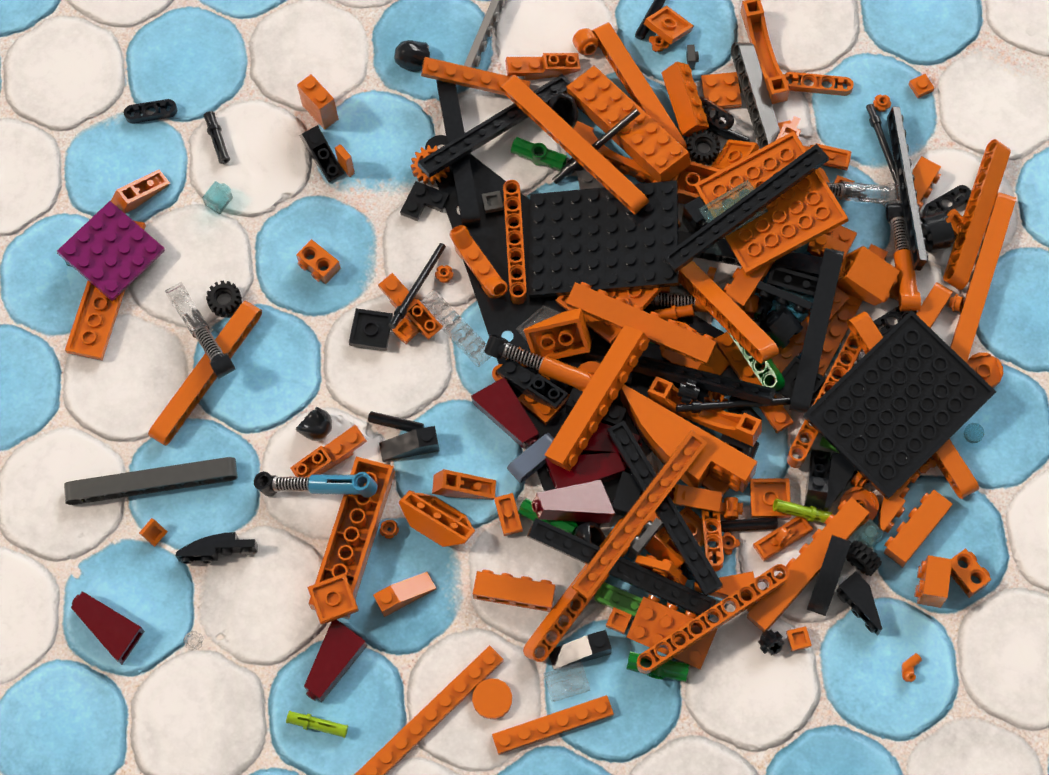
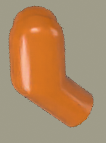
[902,653,922,682]

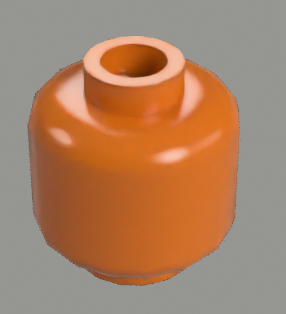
[572,28,599,55]

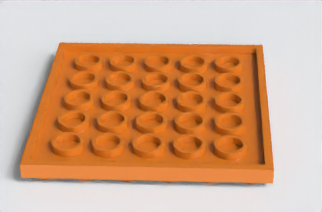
[694,131,849,275]

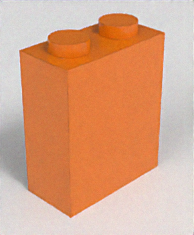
[297,74,339,130]

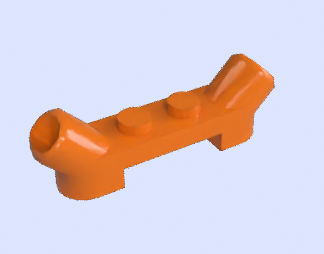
[449,225,508,299]

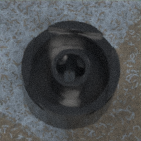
[920,211,954,253]
[759,305,803,349]

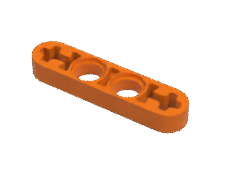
[785,72,854,96]
[701,510,724,571]

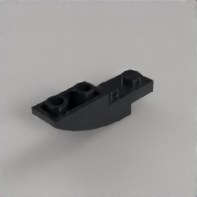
[497,358,568,409]
[175,532,258,564]

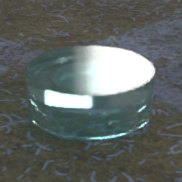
[964,423,984,443]

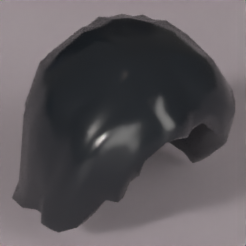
[394,40,430,72]
[548,93,578,127]
[295,407,332,441]
[574,521,606,546]

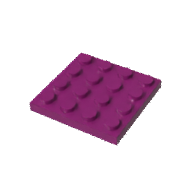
[57,201,165,302]

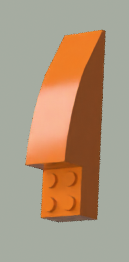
[620,384,758,493]

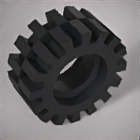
[687,130,720,165]
[206,280,242,317]
[846,540,882,576]

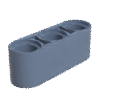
[507,433,554,483]

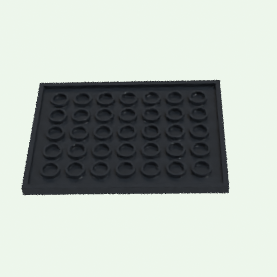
[528,180,679,298]
[803,310,996,500]

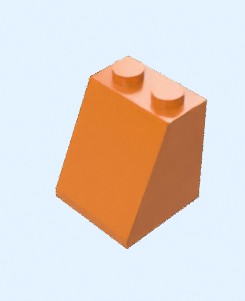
[837,246,900,306]

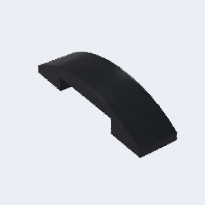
[807,535,851,616]

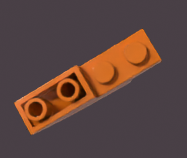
[505,53,581,80]
[378,273,443,340]
[290,425,367,478]
[877,468,921,536]

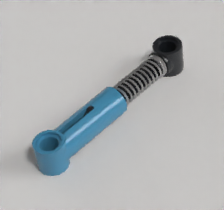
[254,471,378,497]

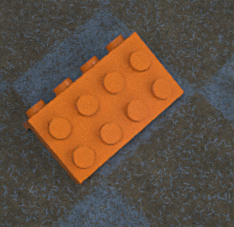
[627,594,718,670]

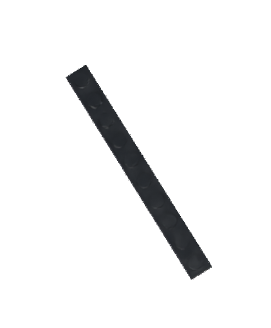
[418,74,571,178]
[887,106,928,271]
[663,144,829,273]
[585,344,776,406]
[607,421,723,597]
[527,518,716,619]

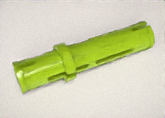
[773,498,832,523]
[286,710,348,738]

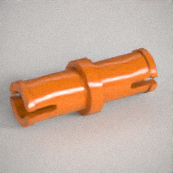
[655,304,695,320]

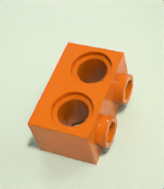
[296,239,341,284]
[951,548,991,598]

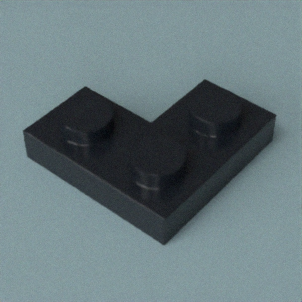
[400,181,450,221]

